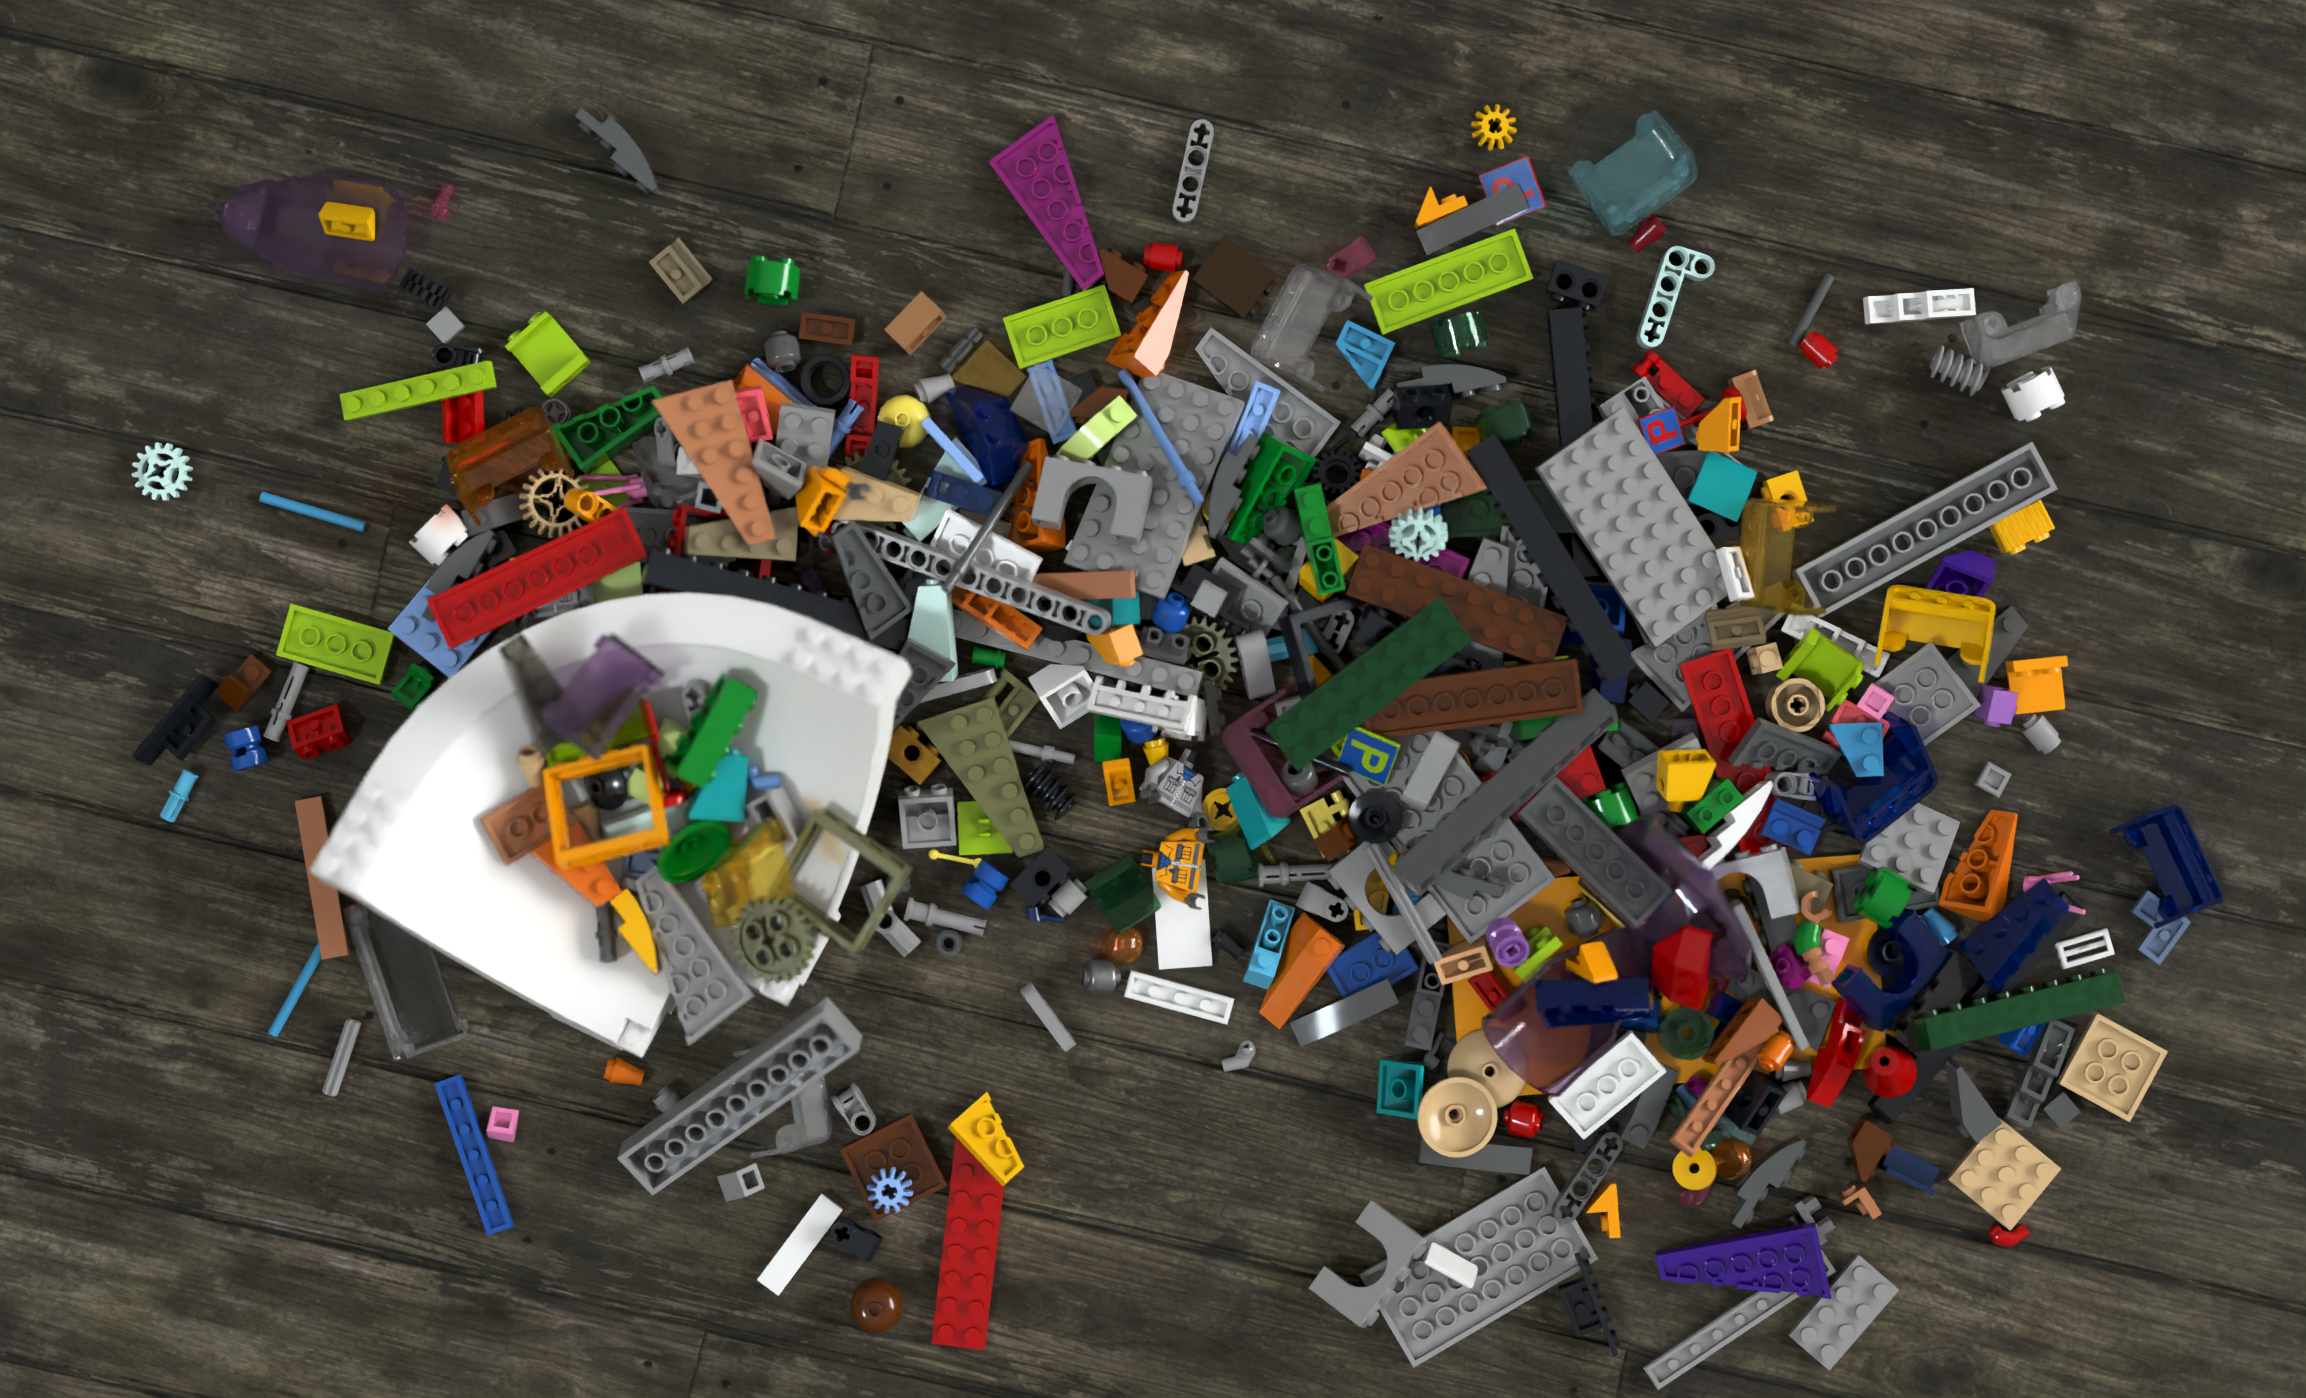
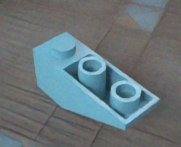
[1243,899,1295,990]

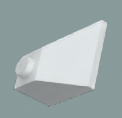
[1028,664,1094,729]

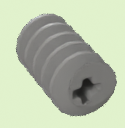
[1929,345,1990,397]

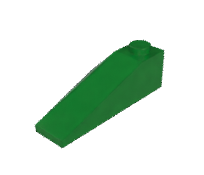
[1228,432,1317,545]

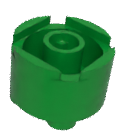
[744,256,801,305]
[1579,781,1638,829]
[1852,866,1913,929]

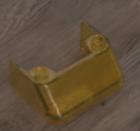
[1739,498,1836,616]
[701,819,794,928]

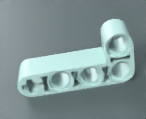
[1636,246,1715,349]

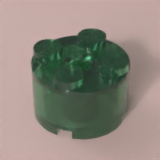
[1428,308,1489,358]
[1475,398,1536,449]
[1207,826,1258,886]
[1656,1004,1714,1060]

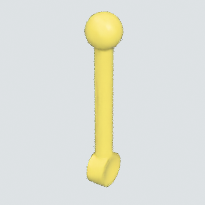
[929,849,982,868]

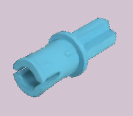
[160,769,199,822]

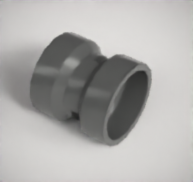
[541,399,572,426]

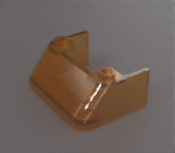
[446,406,574,526]

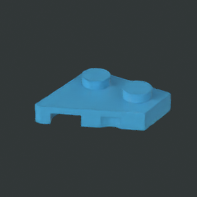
[1335,320,1395,390]
[1828,722,1884,777]

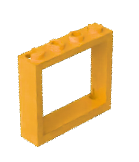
[543,744,669,870]

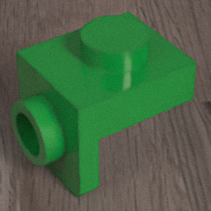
[391,663,434,711]

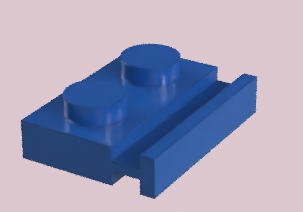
[1759,798,1826,855]

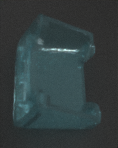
[1568,109,1698,236]

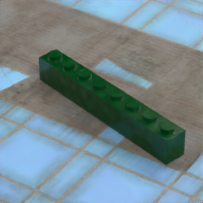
[1913,968,2125,1052]

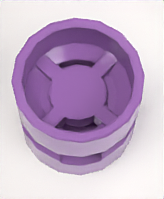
[1485,918,1529,967]

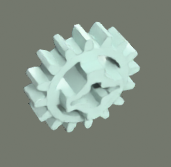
[132,442,193,501]
[1389,507,1448,562]

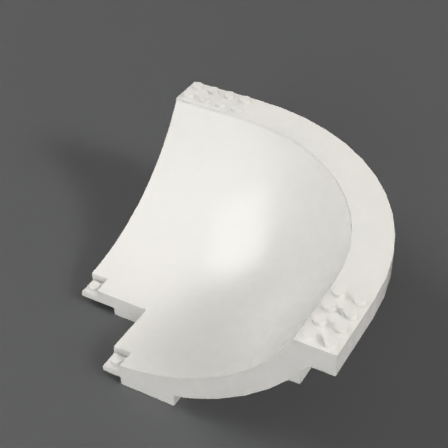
[310,593,912,1058]

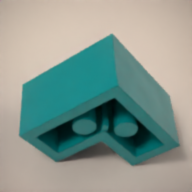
[1085,592,1140,626]

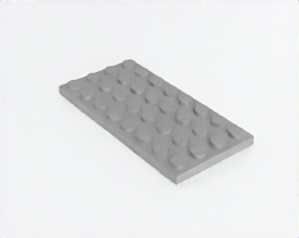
[1064,373,1245,600]
[1535,407,1728,647]
[1339,731,1556,944]
[1359,1166,1598,1368]

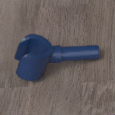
[1026,906,1064,923]

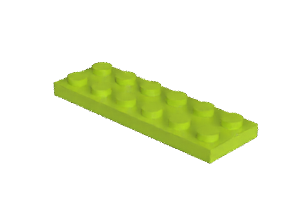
[1363,228,1534,335]

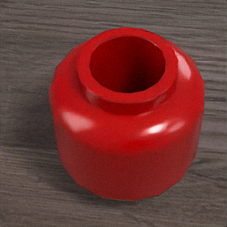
[1503,1100,1544,1138]

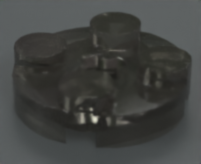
[783,519,821,572]

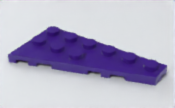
[1655,1222,1832,1299]

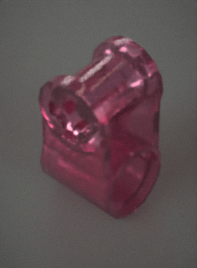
[1326,236,1378,282]

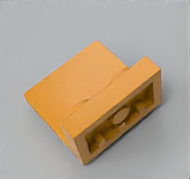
[2005,656,2068,715]

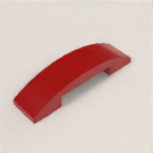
[844,354,879,461]

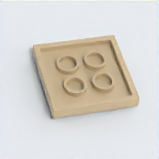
[2057,1013,2168,1122]
[1946,1117,2061,1231]

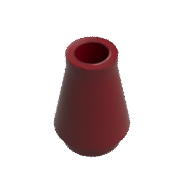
[1627,214,1667,253]

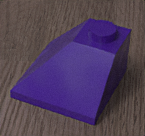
[1924,550,1996,597]

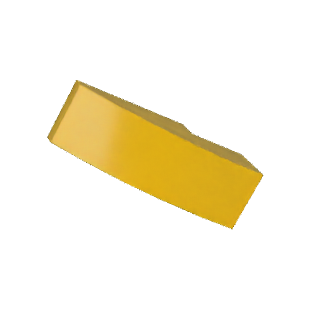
[610,888,659,975]

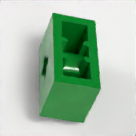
[1680,776,1744,834]

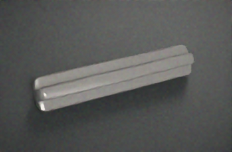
[322,1018,361,1096]

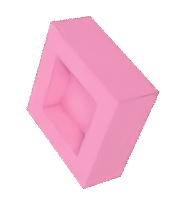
[1857,682,1895,720]

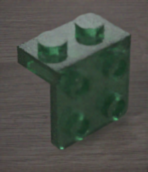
[1084,854,1161,934]
[1667,1092,1722,1151]

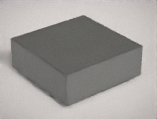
[2041,1091,2081,1129]

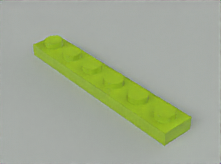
[339,361,497,421]

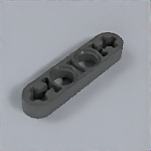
[1552,1131,1623,1223]

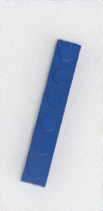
[434,1073,514,1236]

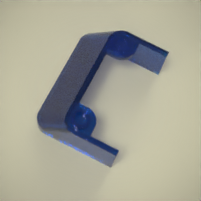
[1808,711,1938,843]
[2109,804,2223,929]

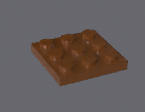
[840,1113,948,1222]

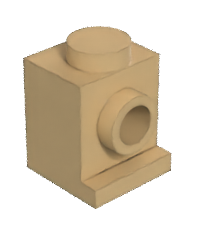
[1746,642,1783,675]

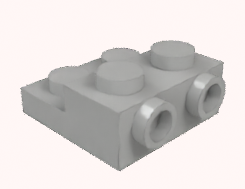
[898,784,957,849]

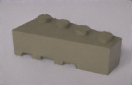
[683,507,798,561]

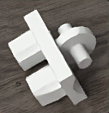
[1357,434,1396,471]

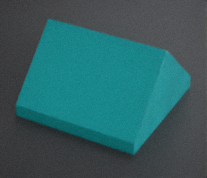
[1377,1059,1424,1120]

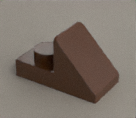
[217,654,274,712]

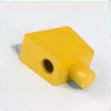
[1656,749,1716,812]

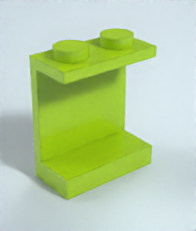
[505,311,592,398]
[1776,627,1864,712]

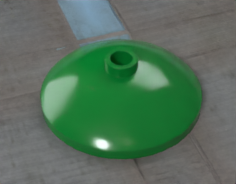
[657,820,731,884]

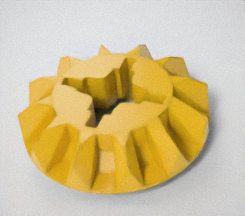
[1202,788,1240,831]

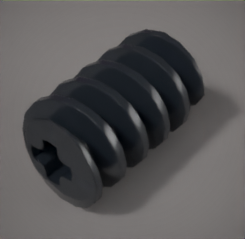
[1024,760,1079,821]

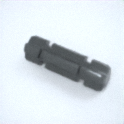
[940,326,983,373]

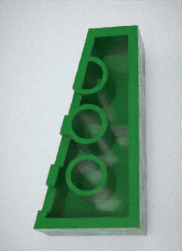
[551,386,664,475]
[663,672,758,789]

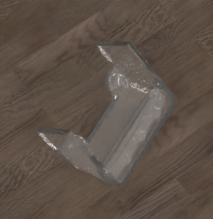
[1251,264,1373,392]
[734,1044,833,1159]

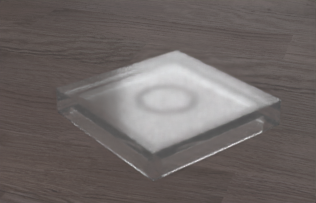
[1010,363,1083,437]

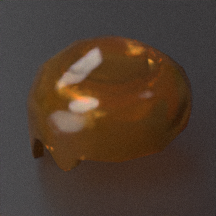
[1101,924,1143,965]
[1712,1137,1752,1181]

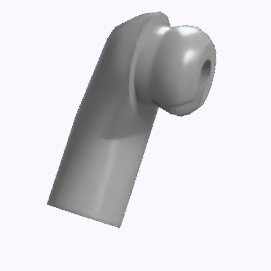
[1221,1040,1256,1072]

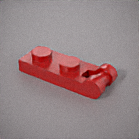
[1631,349,1705,418]

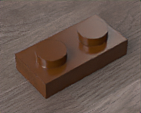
[798,312,856,347]

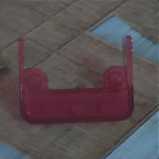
[1221,689,1344,818]

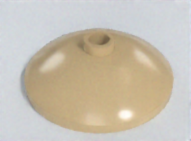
[1447,1029,1528,1108]
[1417,1076,1497,1158]

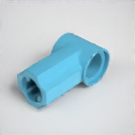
[1266,628,1320,662]

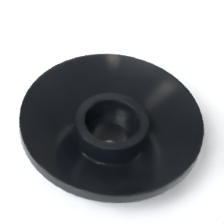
[584,768,627,811]
[1348,791,1403,844]
[1867,924,1915,978]

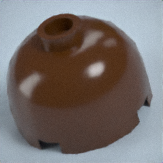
[850,1278,903,1333]

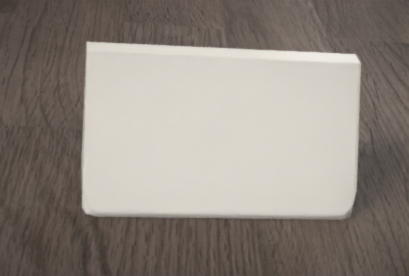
[1423,1242,1478,1288]

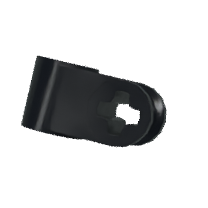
[432,343,487,370]
[830,1217,883,1262]

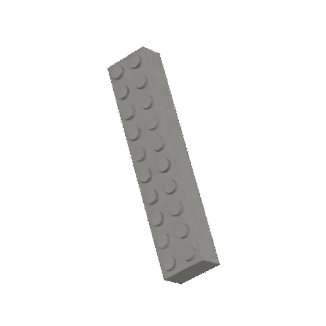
[1790,442,2058,618]
[617,997,862,1196]

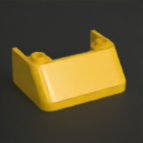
[1875,585,1996,683]

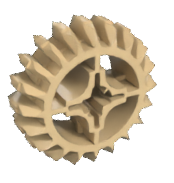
[519,466,589,538]

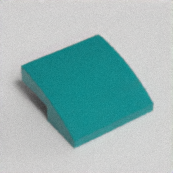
[1687,451,1757,522]

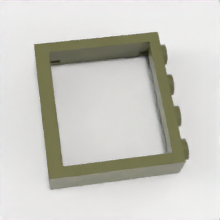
[767,807,913,953]

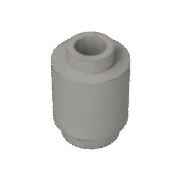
[2021,714,2061,754]
[1048,878,1088,917]
[1776,1080,1807,1115]

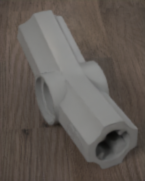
[860,879,921,958]

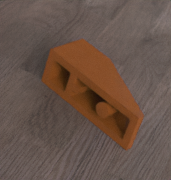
[1702,996,1784,1065]

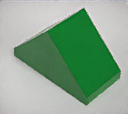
[1094,713,1121,762]

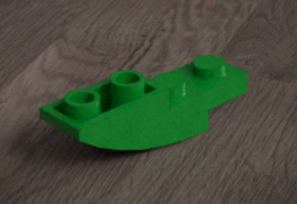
[1293,483,1346,596]

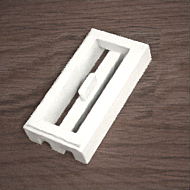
[1715,546,1754,602]
[2054,928,2115,969]

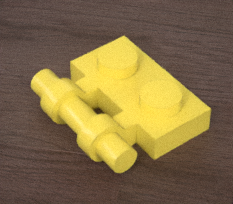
[1299,789,1360,858]

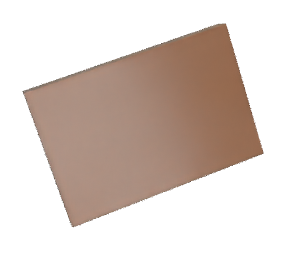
[478,783,576,866]

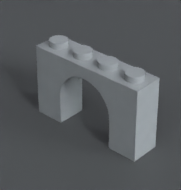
[1031,455,1154,545]
[1327,840,1446,955]
[1676,844,1801,933]
[1309,1200,1427,1328]

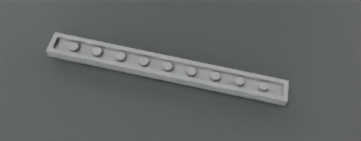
[953,609,1204,697]

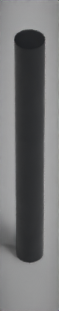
[1249,727,1352,777]

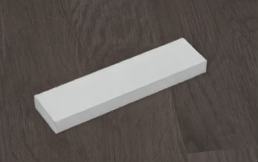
[1124,970,1234,1025]
[757,1193,843,1296]

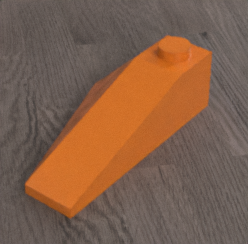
[1106,270,1189,377]
[1006,438,1066,553]
[1938,809,2018,924]
[1259,912,1346,1030]

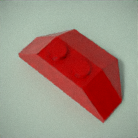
[1651,925,1713,1010]

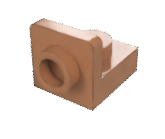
[1838,1183,1882,1219]

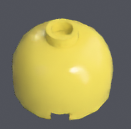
[877,395,931,449]

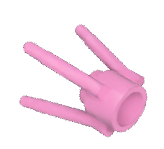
[583,474,649,509]
[2023,871,2086,915]

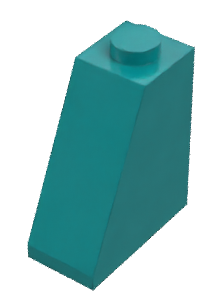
[684,748,748,822]
[1226,768,1291,850]

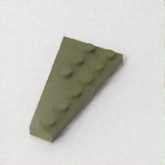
[917,696,1045,858]

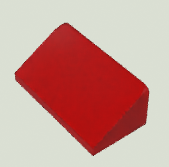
[1468,962,1525,1024]

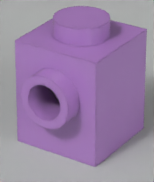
[1975,684,2018,727]

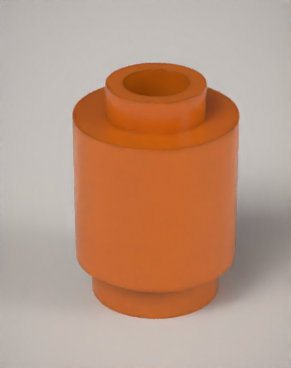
[1757,1030,1795,1072]

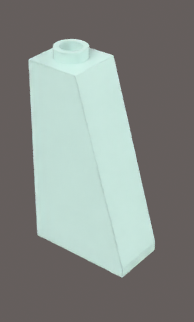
[902,438,993,542]
[908,577,959,682]
[600,792,703,841]

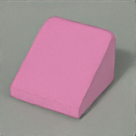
[486,1106,519,1142]

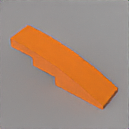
[951,585,1043,650]

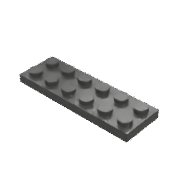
[1517,776,1673,930]

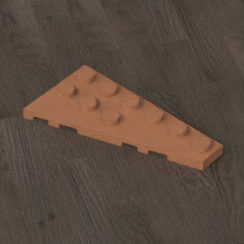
[652,380,776,546]
[1326,422,1488,537]

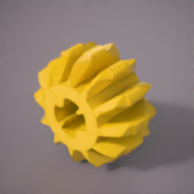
[1471,104,1517,151]

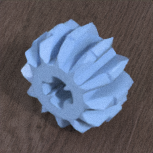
[867,1167,913,1213]

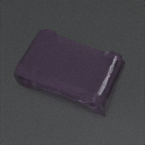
[541,632,666,762]

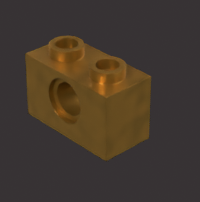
[887,725,942,785]

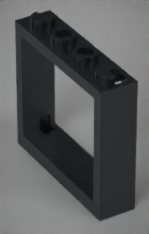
[1278,597,1392,700]

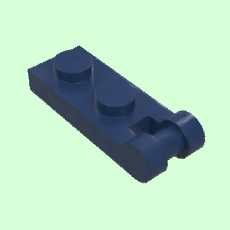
[923,469,1003,517]

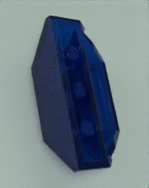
[945,385,1029,488]

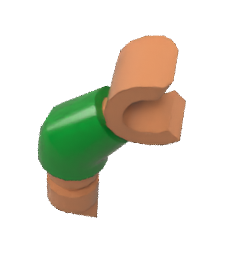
[1794,891,1836,986]

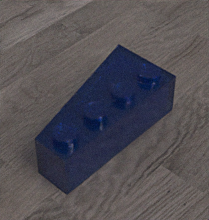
[1958,878,2070,993]
[1535,976,1654,1029]

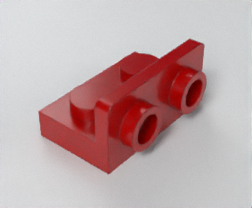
[442,391,485,444]
[286,704,352,759]

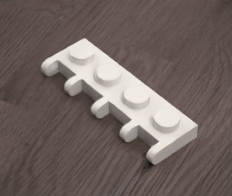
[1086,675,1197,733]

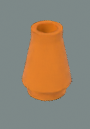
[603,1057,645,1086]

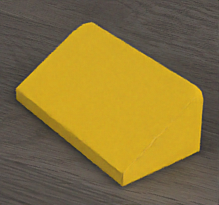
[318,202,375,241]

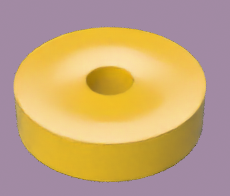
[1673,1147,1717,1191]

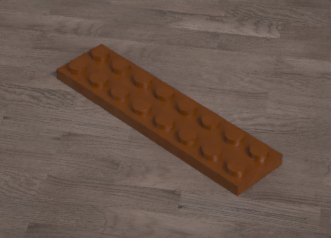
[1346,544,1569,663]
[1364,657,1583,738]

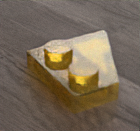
[952,340,1027,397]

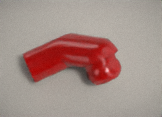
[1989,1223,2030,1247]

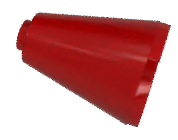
[1862,1044,1917,1099]

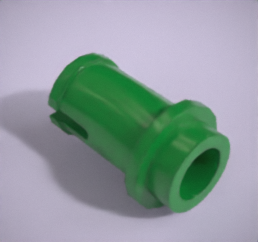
[972,647,1007,670]

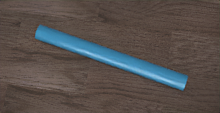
[259,492,366,532]
[268,941,321,1037]

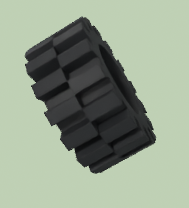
[399,267,452,311]
[1312,449,1361,502]

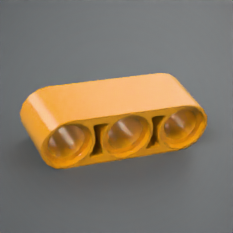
[564,488,619,523]

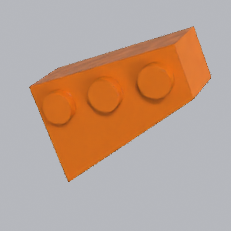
[528,822,622,908]

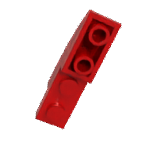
[1806,997,1866,1108]

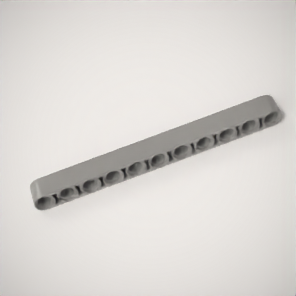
[831,520,1112,635]

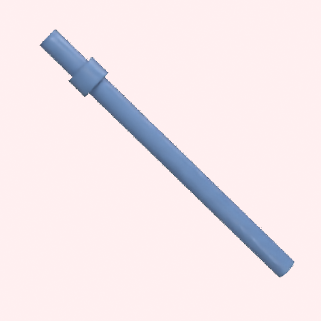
[1118,369,1204,506]

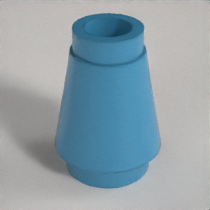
[1920,907,1959,948]

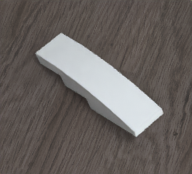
[1863,288,1976,324]
[1781,606,1890,679]
[1692,780,1774,871]

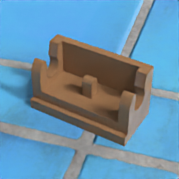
[884,291,947,355]
[1727,370,1774,431]

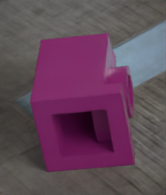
[1768,943,1812,990]

